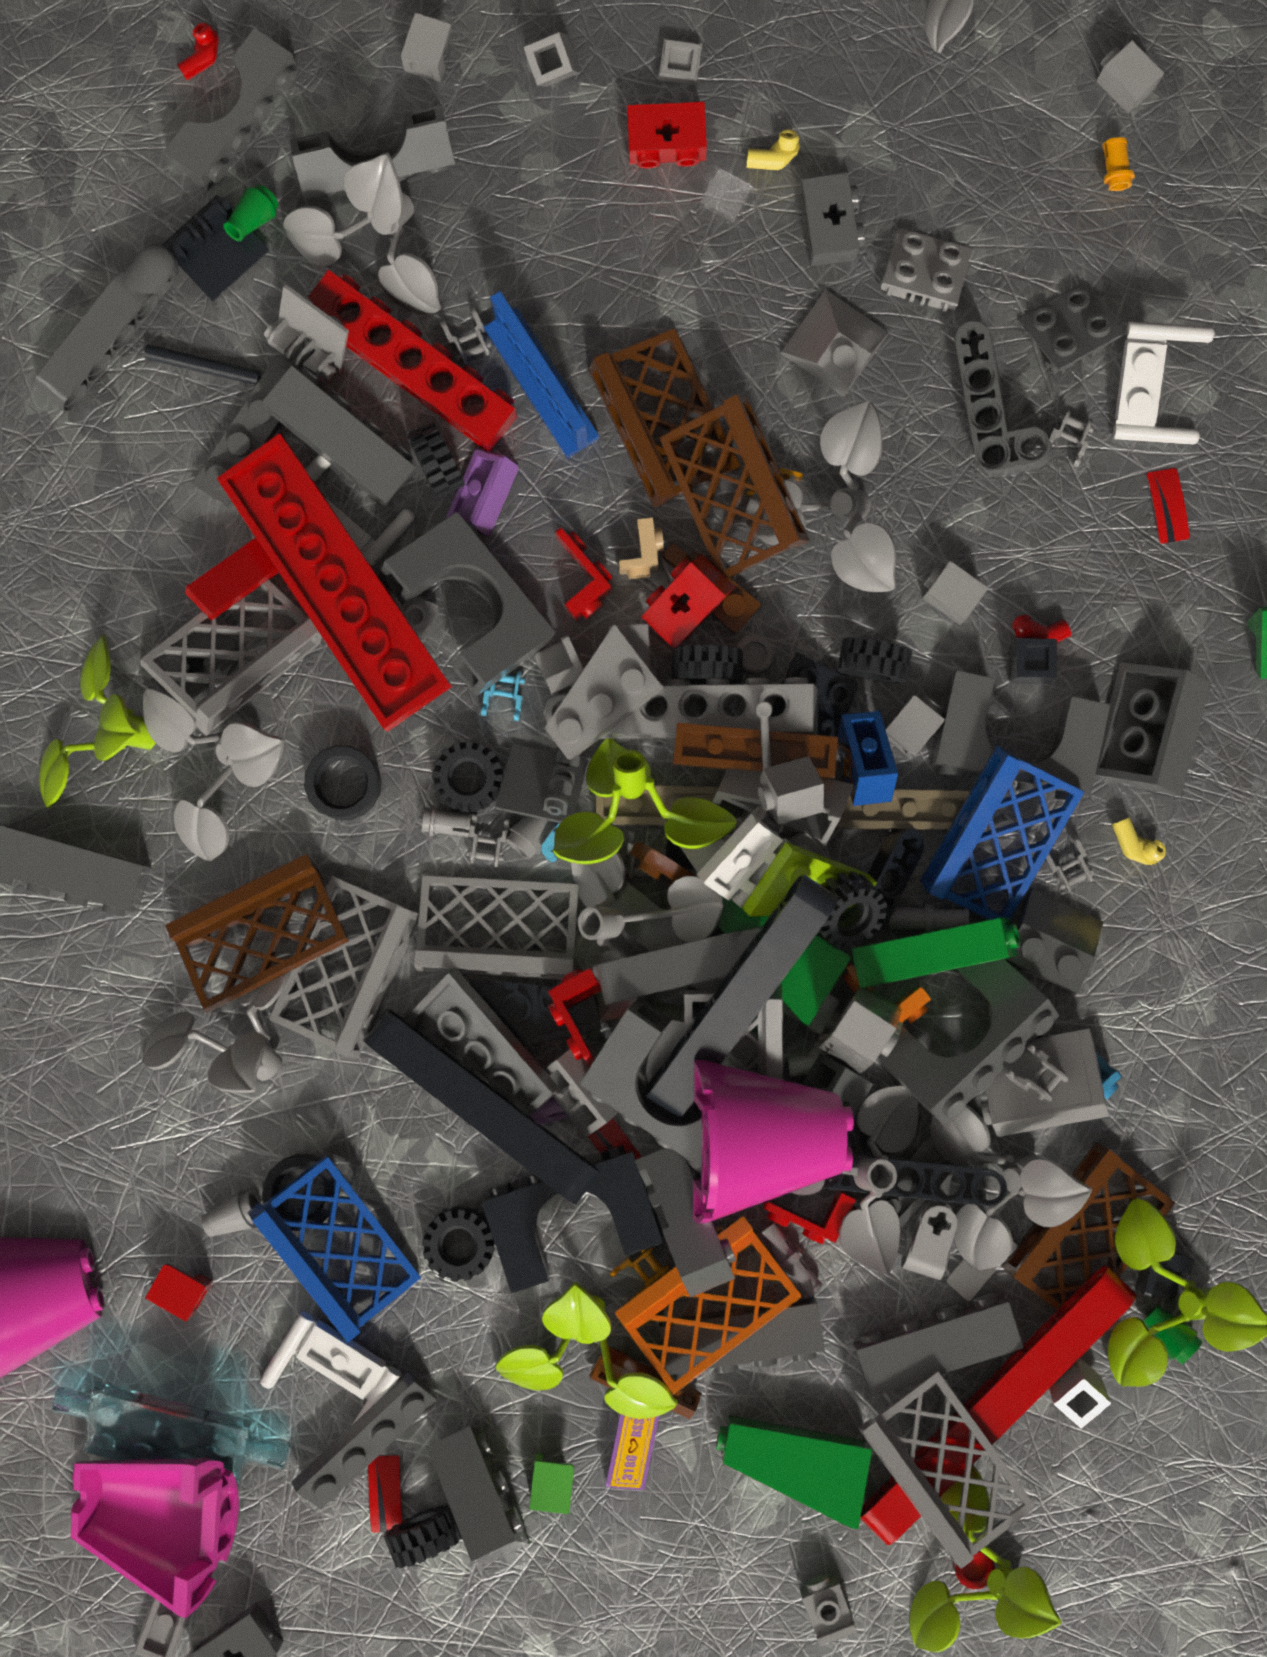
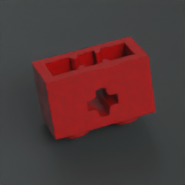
[627,102,707,169]
[641,554,736,648]

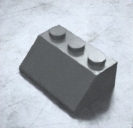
[1095,662,1211,796]

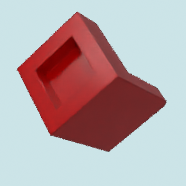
[145,1263,213,1322]

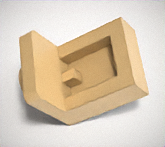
[619,517,664,579]

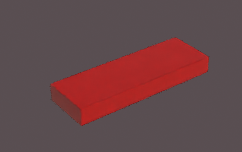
[185,538,279,621]

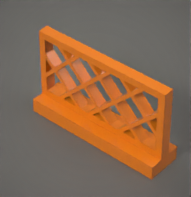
[615,1216,802,1395]

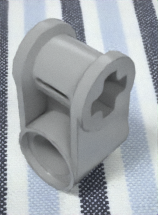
[901,1200,957,1280]

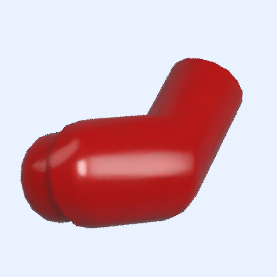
[177,23,219,81]
[1012,614,1072,643]

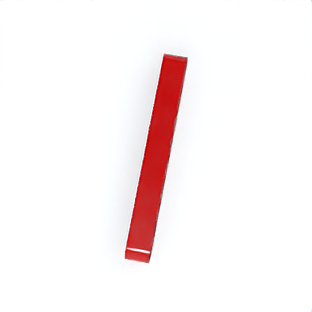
[860,1265,1137,1546]

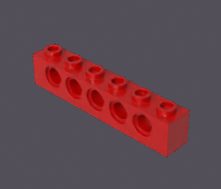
[308,269,517,452]

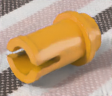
[1102,137,1135,191]

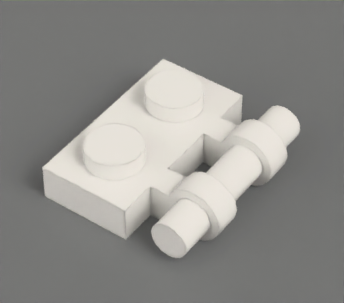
[697,814,792,908]

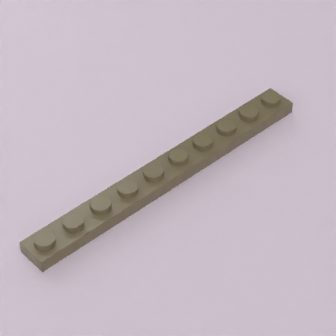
[596,786,988,831]

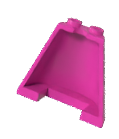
[693,1060,854,1223]
[0,1237,105,1378]
[71,1458,239,1618]

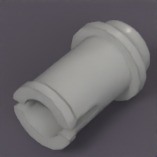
[422,805,471,838]

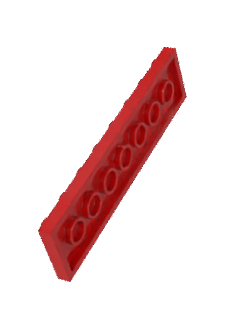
[216,433,453,732]

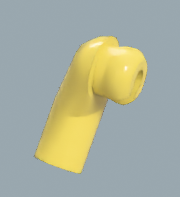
[747,129,800,170]
[1112,818,1166,865]

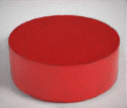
[953,1551,995,1589]

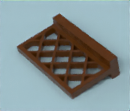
[588,328,740,508]
[659,394,810,579]
[673,723,838,779]
[165,854,349,1013]
[1002,1142,1176,1310]

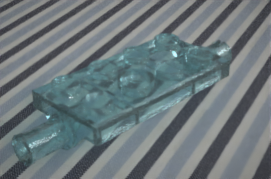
[51,1381,290,1488]

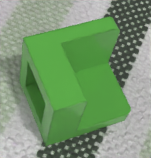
[529,1453,574,1514]

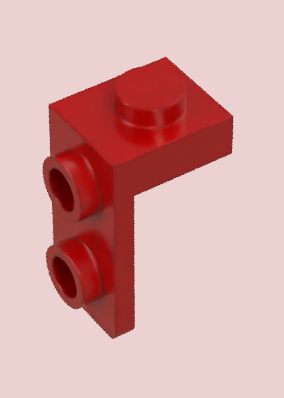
[555,527,612,621]
[548,968,602,1067]
[761,1190,858,1244]

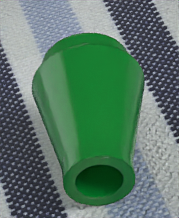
[224,185,279,241]
[1143,1305,1203,1365]

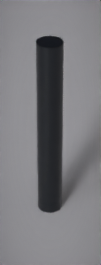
[144,344,261,386]

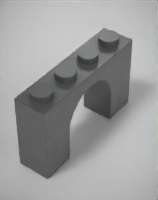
[378,512,556,697]
[931,670,1110,802]
[877,959,1059,1126]
[579,997,746,1172]

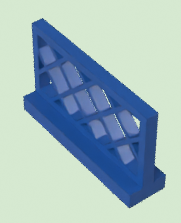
[484,291,599,459]
[920,745,1084,920]
[247,1155,421,1342]

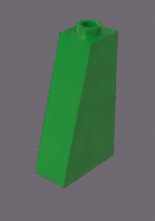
[717,896,852,1026]
[852,917,1020,988]
[716,1415,872,1529]

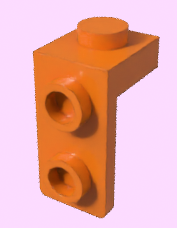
[842,961,931,1024]

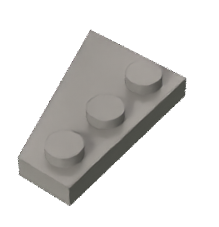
[545,624,664,761]

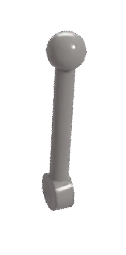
[755,702,772,785]

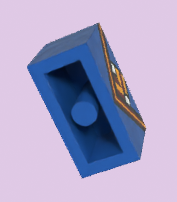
[837,711,898,806]

